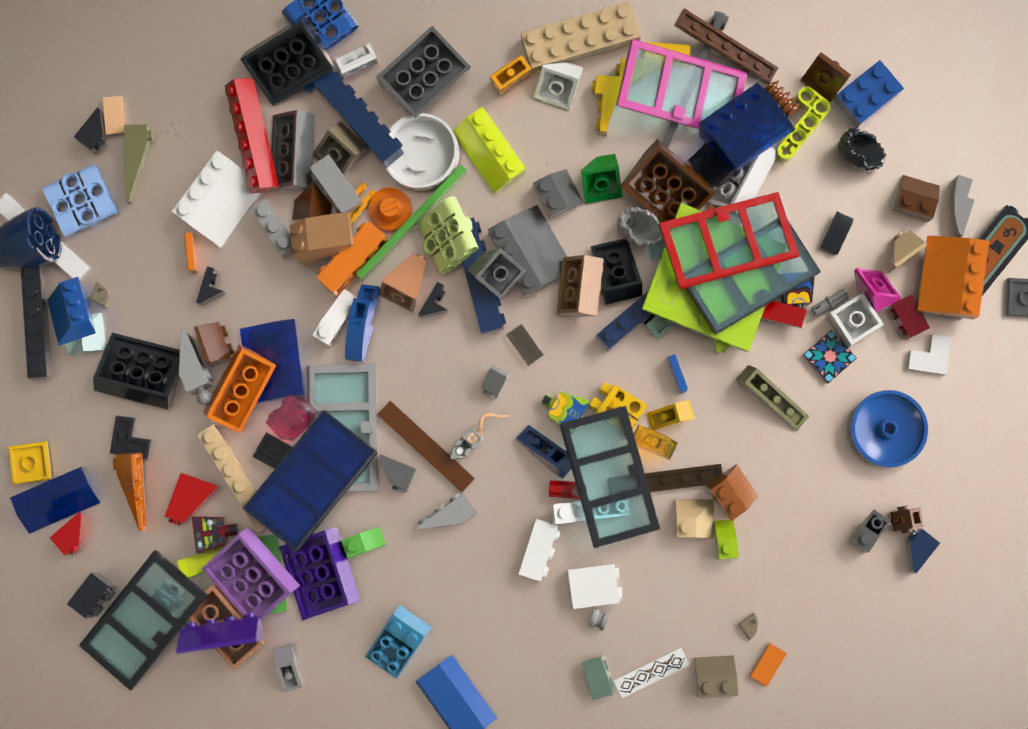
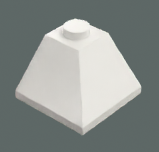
[534,62,583,110]

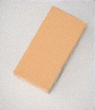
[103,96,125,136]

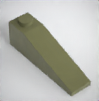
[124,124,154,203]
[736,365,809,431]

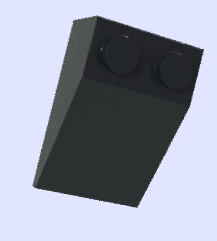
[590,239,642,304]

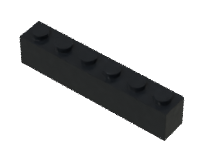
[21,265,52,381]

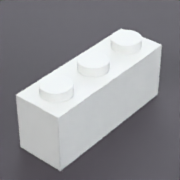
[519,519,560,582]

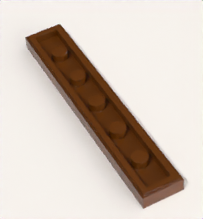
[674,8,779,84]
[377,401,475,492]

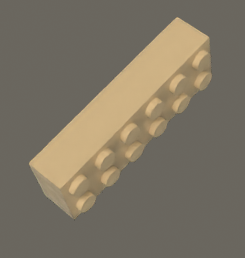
[521,1,641,74]

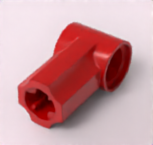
[549,480,587,500]

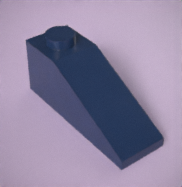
[516,425,571,479]

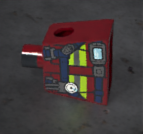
[192,516,239,553]

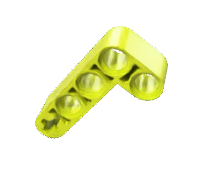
[776,87,830,163]

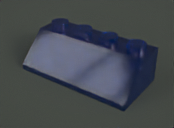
[10,466,101,534]

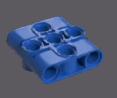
[282,0,359,51]

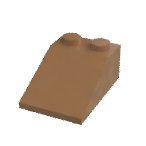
[290,212,354,267]

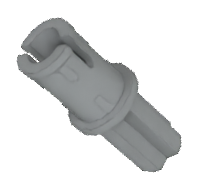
[811,289,849,317]

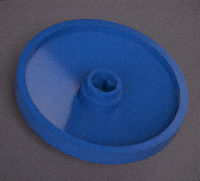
[850,390,928,468]

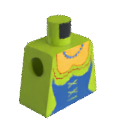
[541,392,590,435]

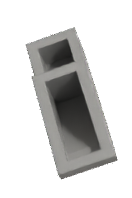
[950,175,975,237]

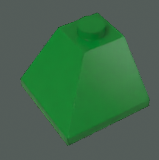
[581,154,622,204]

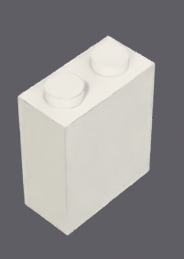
[567,564,622,609]

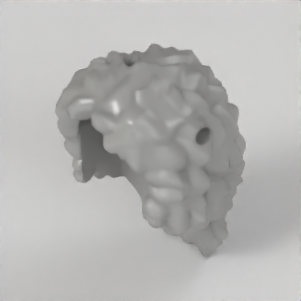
[617,206,662,247]

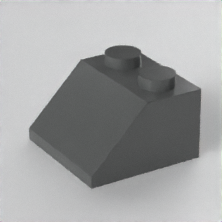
[533,169,584,220]

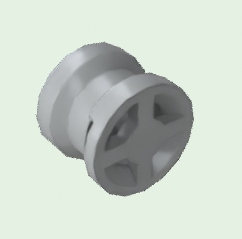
[588,608,609,631]

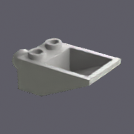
[179,330,214,405]

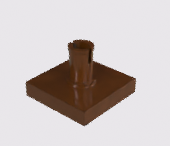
[801,52,851,102]

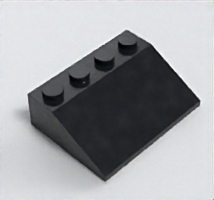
[240,14,335,106]
[93,332,180,410]

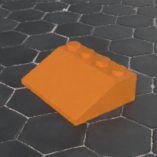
[917,235,989,320]

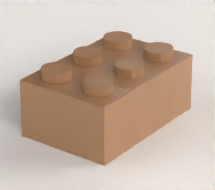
[556,255,603,317]

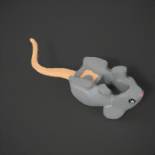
[450,413,509,460]

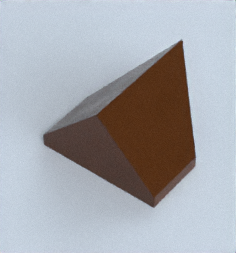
[292,181,332,220]

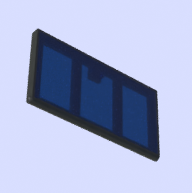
[242,410,378,552]

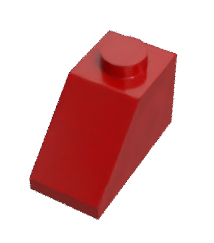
[50,512,85,556]

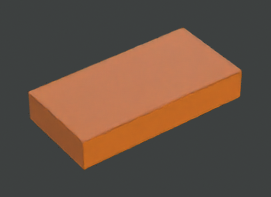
[184,232,198,273]
[750,643,787,687]

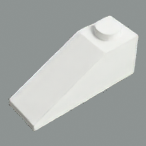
[312,289,357,347]

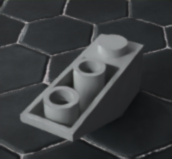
[416,493,477,530]

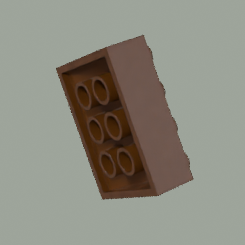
[620,139,715,222]

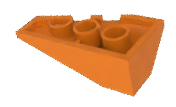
[113,453,147,531]

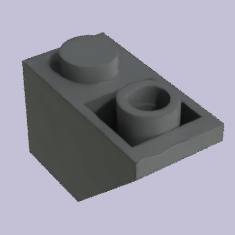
[849,509,890,553]

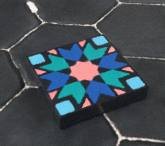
[803,330,857,383]

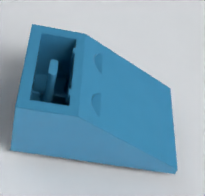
[365,605,431,679]

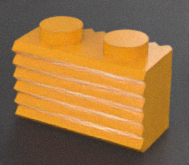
[490,55,531,95]

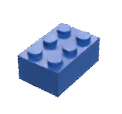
[833,60,904,128]

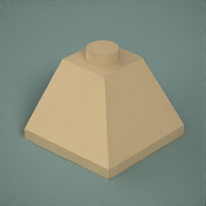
[887,230,927,273]
[675,499,714,538]

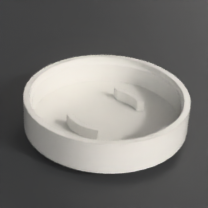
[386,113,459,191]

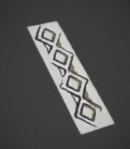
[614,648,690,698]

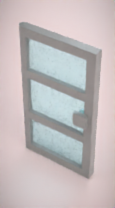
[307,364,378,493]

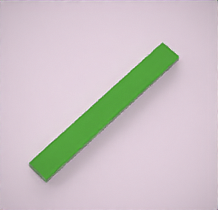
[356,165,467,282]

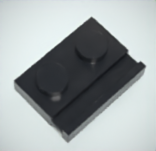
[252,432,300,476]

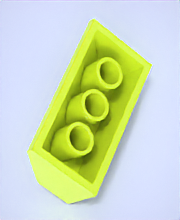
[453,106,526,194]

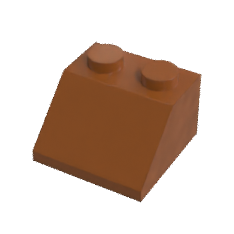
[705,464,758,521]

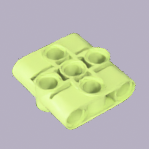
[417,196,479,274]

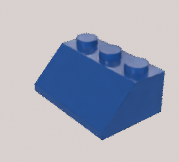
[47,277,96,346]

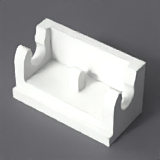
[335,43,378,78]

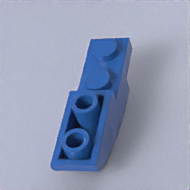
[345,284,380,362]

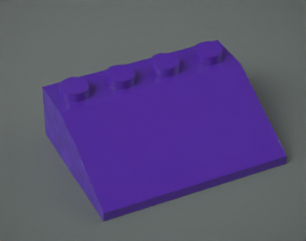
[279,527,361,621]
[176,613,264,654]

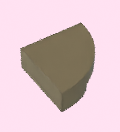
[88,282,109,308]
[738,613,758,640]

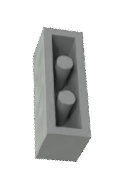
[310,154,364,213]
[250,198,292,259]

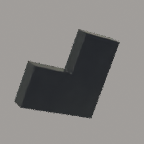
[110,415,152,459]

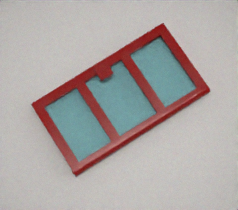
[658,192,799,290]

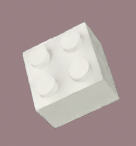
[827,293,884,347]

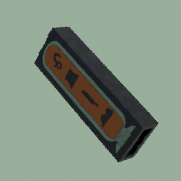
[977,205,1028,296]

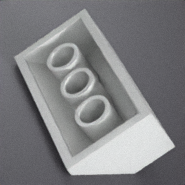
[707,136,778,218]

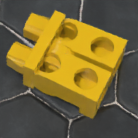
[589,382,648,436]

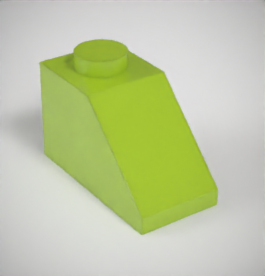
[714,520,739,559]

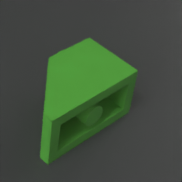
[341,527,386,559]

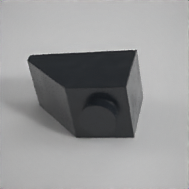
[74,107,107,154]

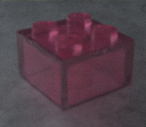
[265,395,319,441]

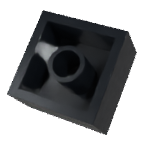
[67,572,117,618]

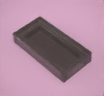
[506,324,544,366]

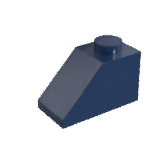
[906,528,940,573]

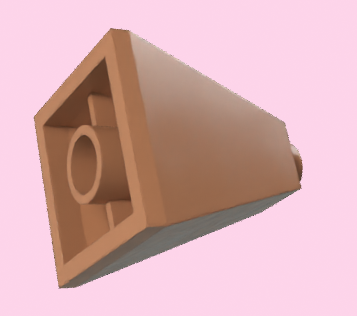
[379,254,426,313]

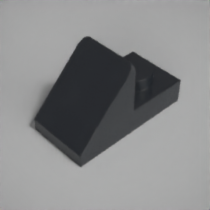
[196,266,226,306]
[418,282,448,319]

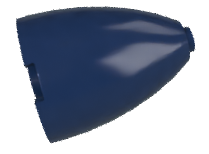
[0,207,62,269]

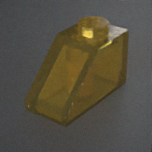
[634,425,678,460]

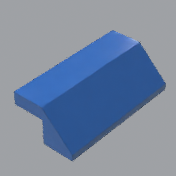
[415,655,497,729]

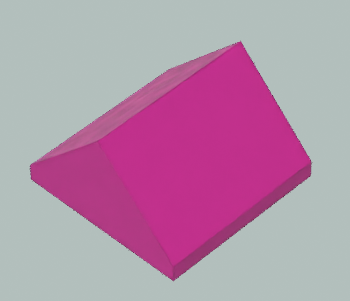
[854,268,901,312]

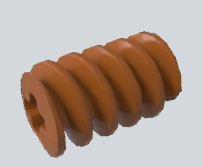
[759,80,800,122]

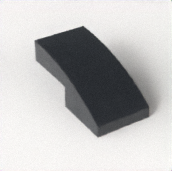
[820,211,854,255]

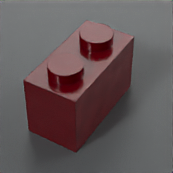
[888,294,930,340]

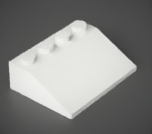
[172,151,261,248]

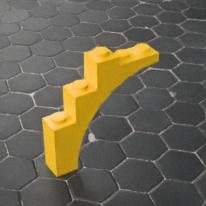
[591,42,690,136]

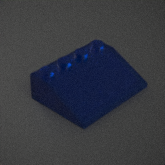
[699,82,795,171]
[240,319,306,403]

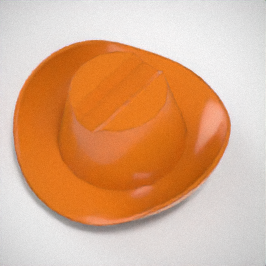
[368,187,412,230]

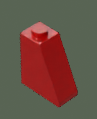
[164,473,220,525]

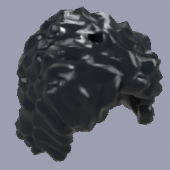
[838,128,887,171]

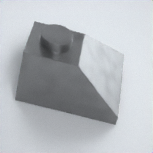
[468,247,526,299]

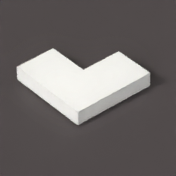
[907,334,951,375]

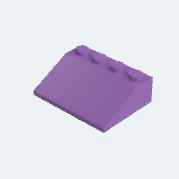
[202,527,300,620]

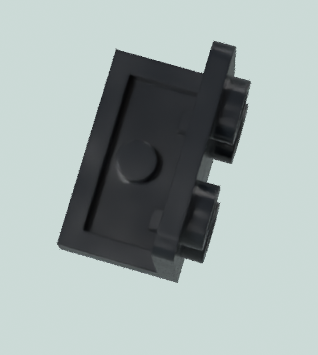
[687,135,744,187]

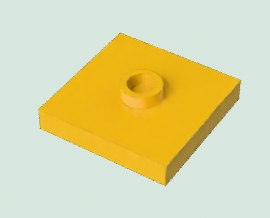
[8,441,52,485]

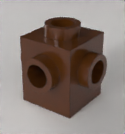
[890,505,924,534]

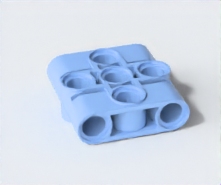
[42,163,118,237]

